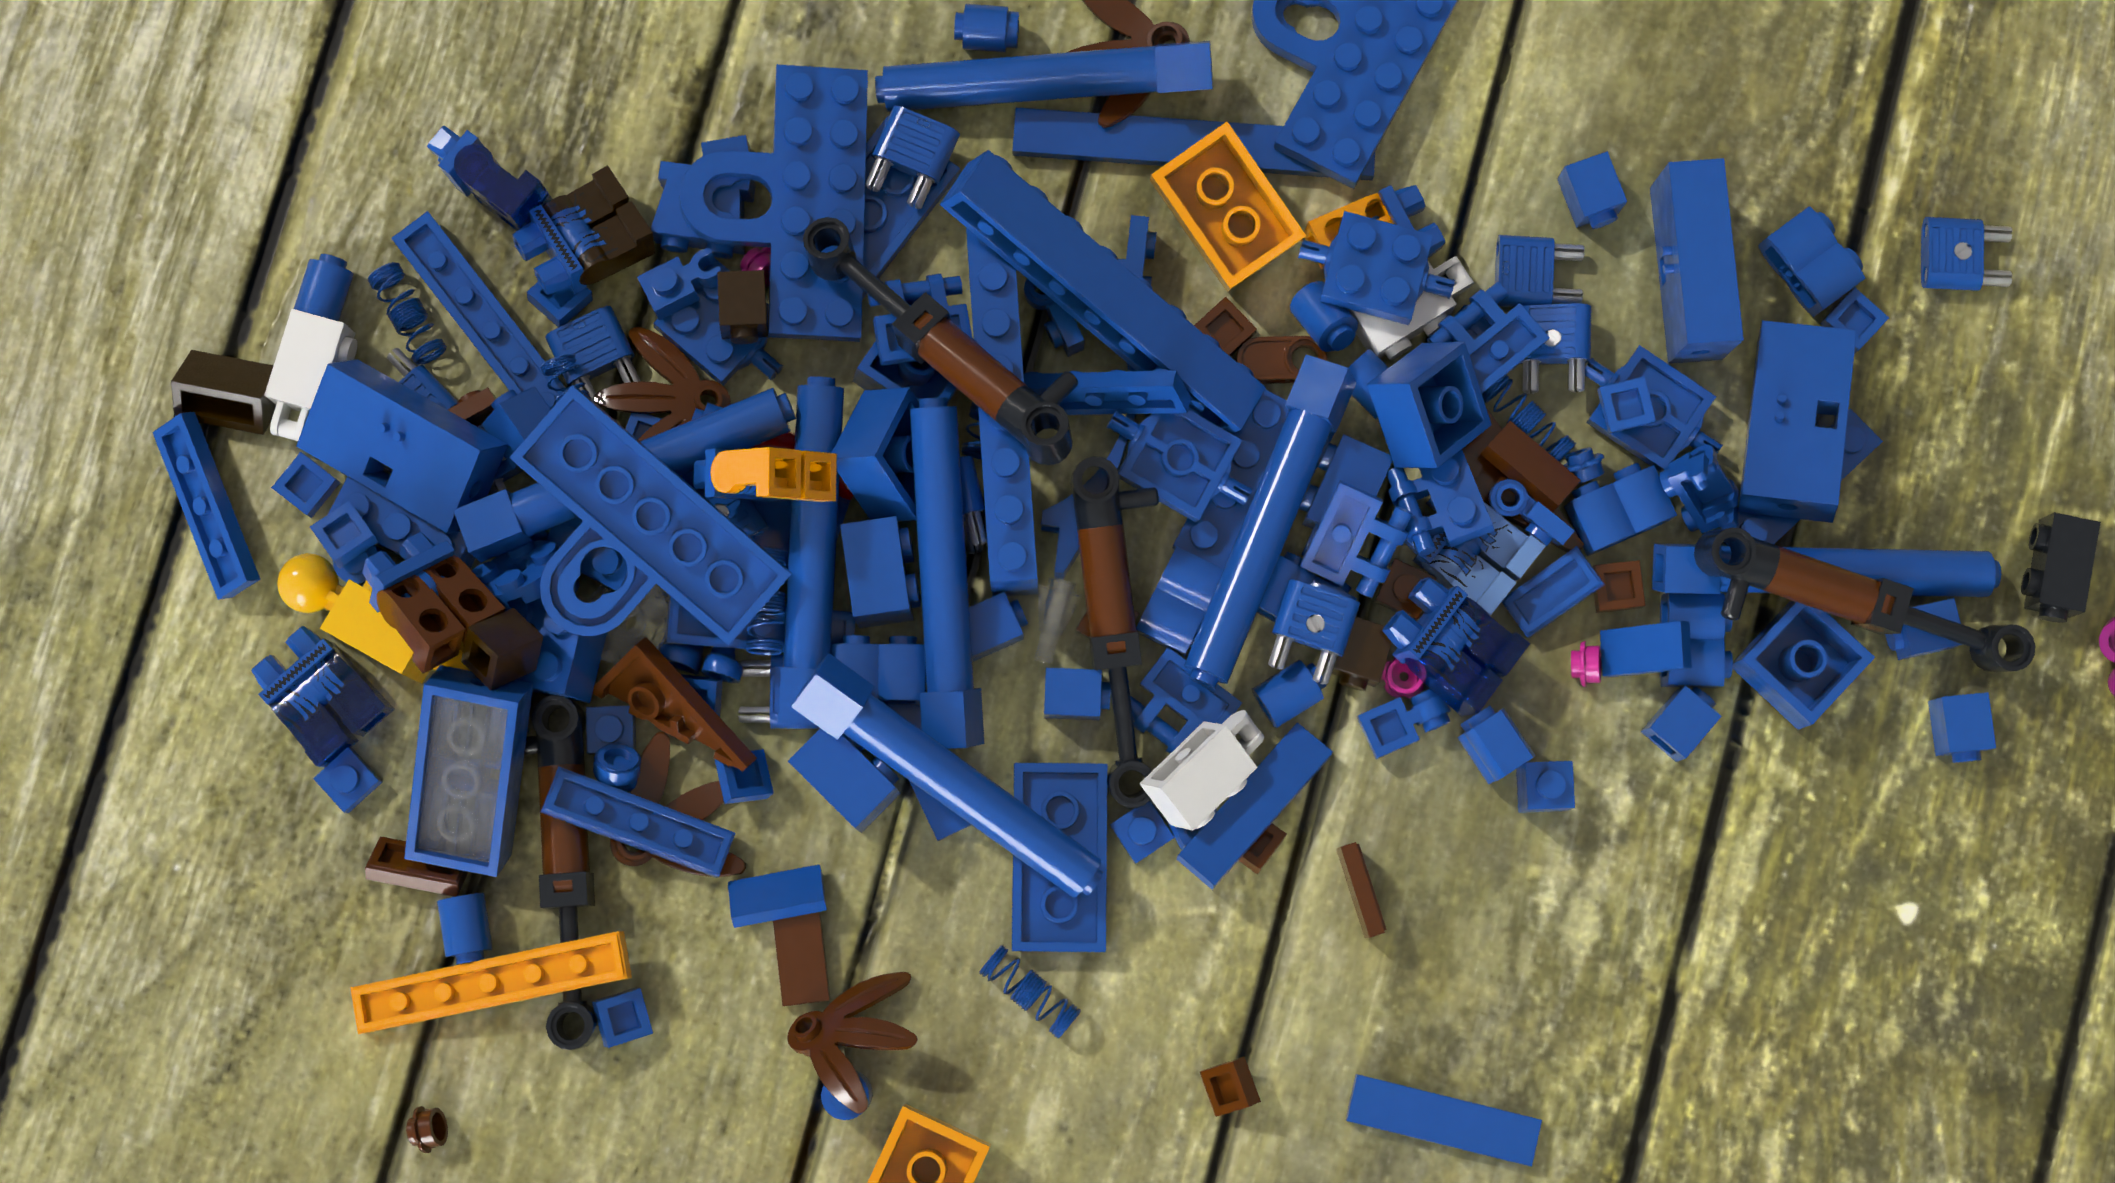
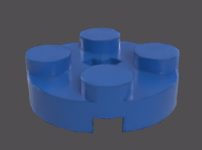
[472,540,560,610]

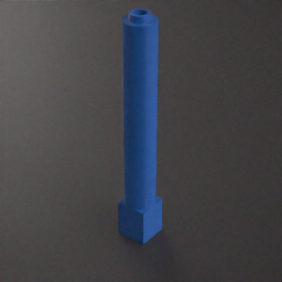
[875,41,1213,112]
[1184,354,1356,689]
[778,376,844,726]
[453,388,796,562]
[910,397,985,749]
[1652,543,2001,597]
[791,653,1103,898]

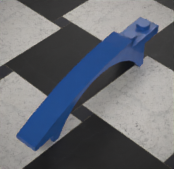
[1041,215,1157,580]

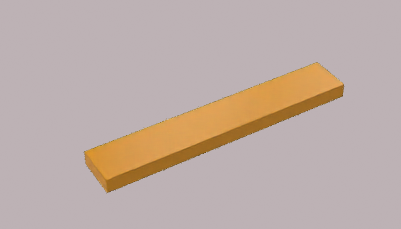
[351,931,632,1034]

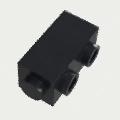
[2021,512,2101,623]

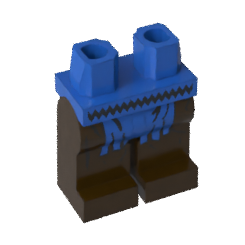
[512,165,655,295]

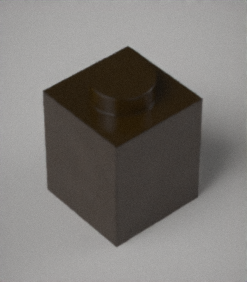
[717,270,768,344]
[461,608,544,691]
[1331,617,1392,691]

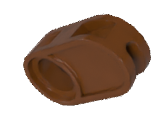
[1236,336,1327,384]

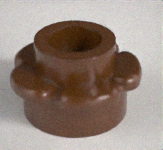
[406,1106,448,1153]

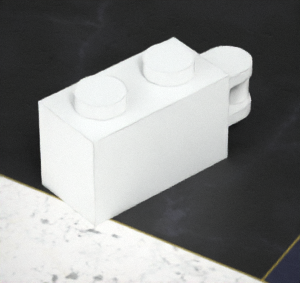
[1348,256,1474,361]
[264,309,357,441]
[1139,710,1264,831]

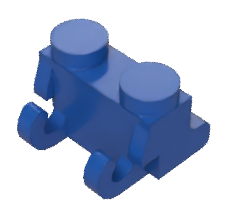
[1660,445,1739,534]

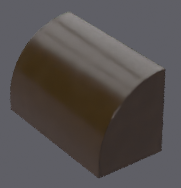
[171,350,276,435]

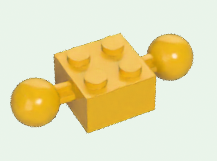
[277,553,470,684]

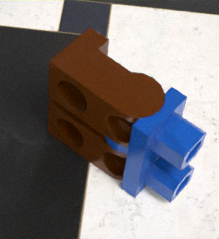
[362,532,505,674]

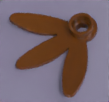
[1068,0,1190,128]
[593,327,731,441]
[610,732,746,877]
[787,972,918,1114]

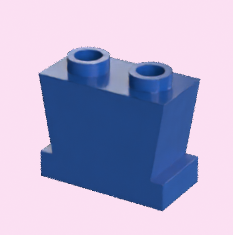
[651,161,756,259]

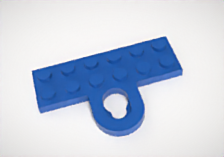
[1252,0,1459,189]
[679,64,868,342]
[509,385,792,646]

